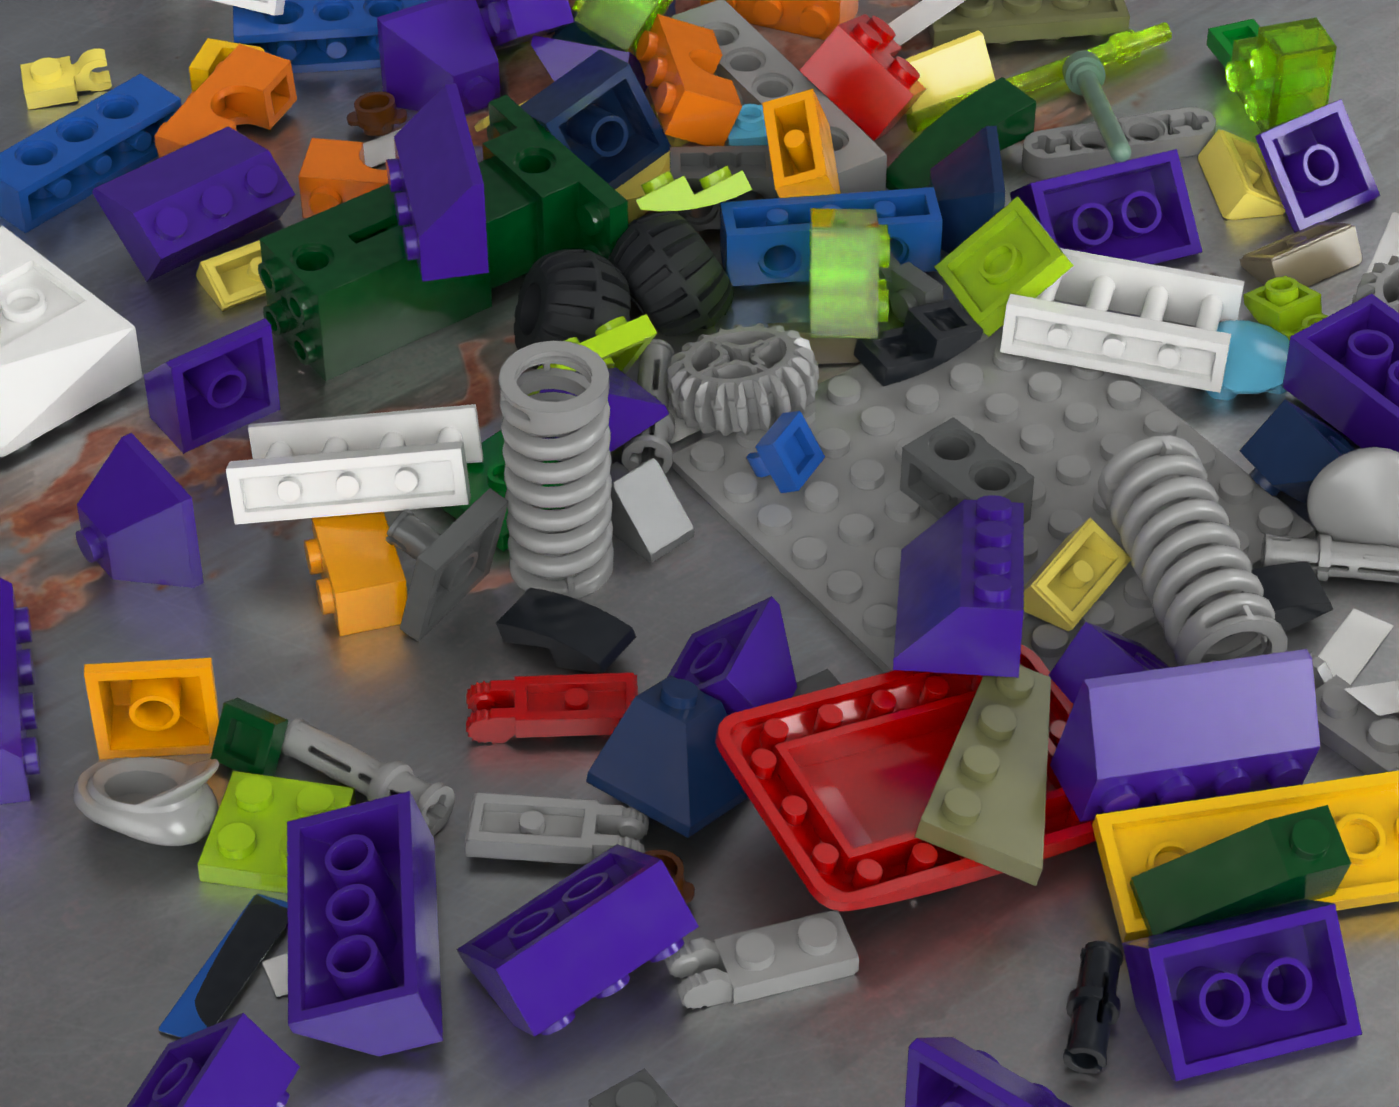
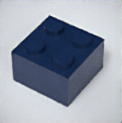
[520,49,672,189]

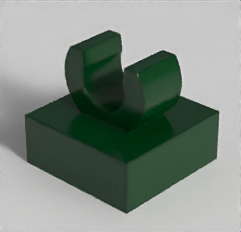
[210,698,288,777]

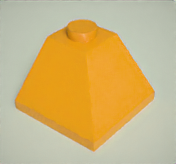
[84,658,220,759]

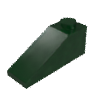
[1130,805,1351,936]

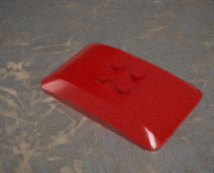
[715,644,1096,912]

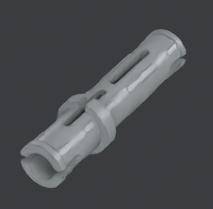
[1260,534,1399,583]

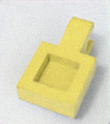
[20,48,112,110]

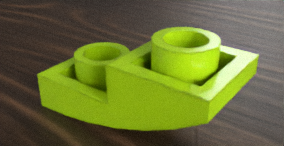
[636,165,752,211]
[1243,276,1328,341]

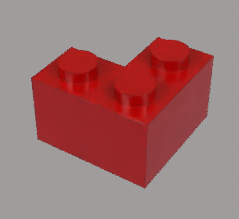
[799,14,926,141]

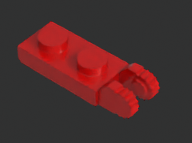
[466,673,638,744]

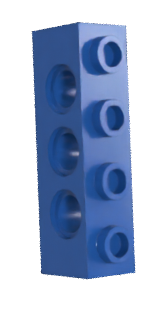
[233,0,430,74]
[0,73,182,234]
[720,187,943,286]

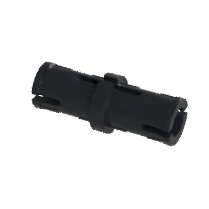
[1063,941,1123,1074]

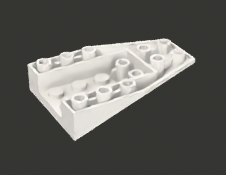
[0,225,143,457]

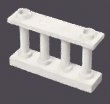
[1000,248,1245,393]
[226,404,483,525]

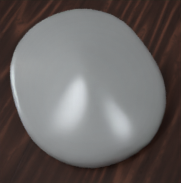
[1307,447,1399,547]
[73,757,219,846]

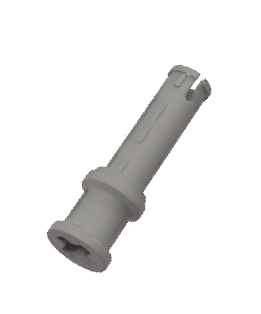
[622,339,675,474]
[281,718,455,836]

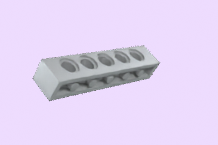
[671,0,887,194]

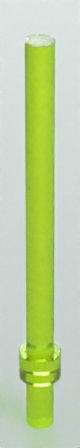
[907,22,1172,133]

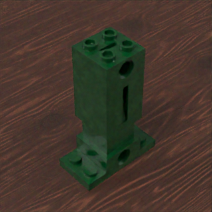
[258,95,628,381]

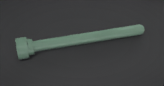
[1062,50,1131,162]

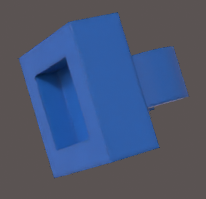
[746,411,825,493]

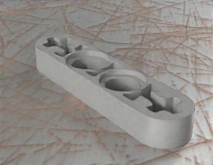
[1022,107,1216,179]

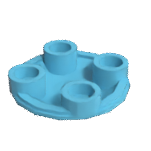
[1206,320,1289,400]

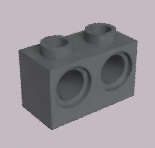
[670,145,777,231]
[900,417,1034,523]

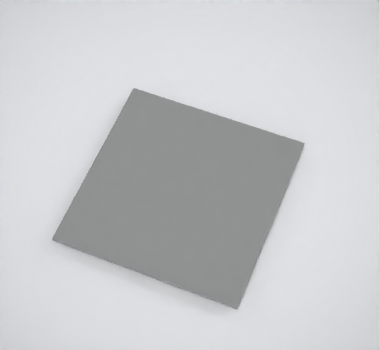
[671,315,1316,673]

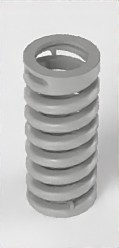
[499,341,614,599]
[1098,435,1288,666]

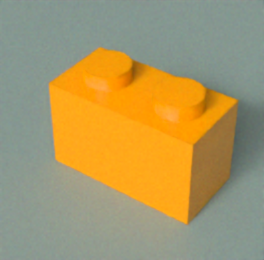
[762,89,841,198]
[304,512,407,637]

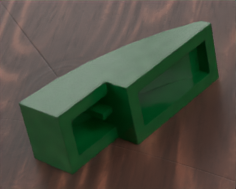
[886,77,1036,190]

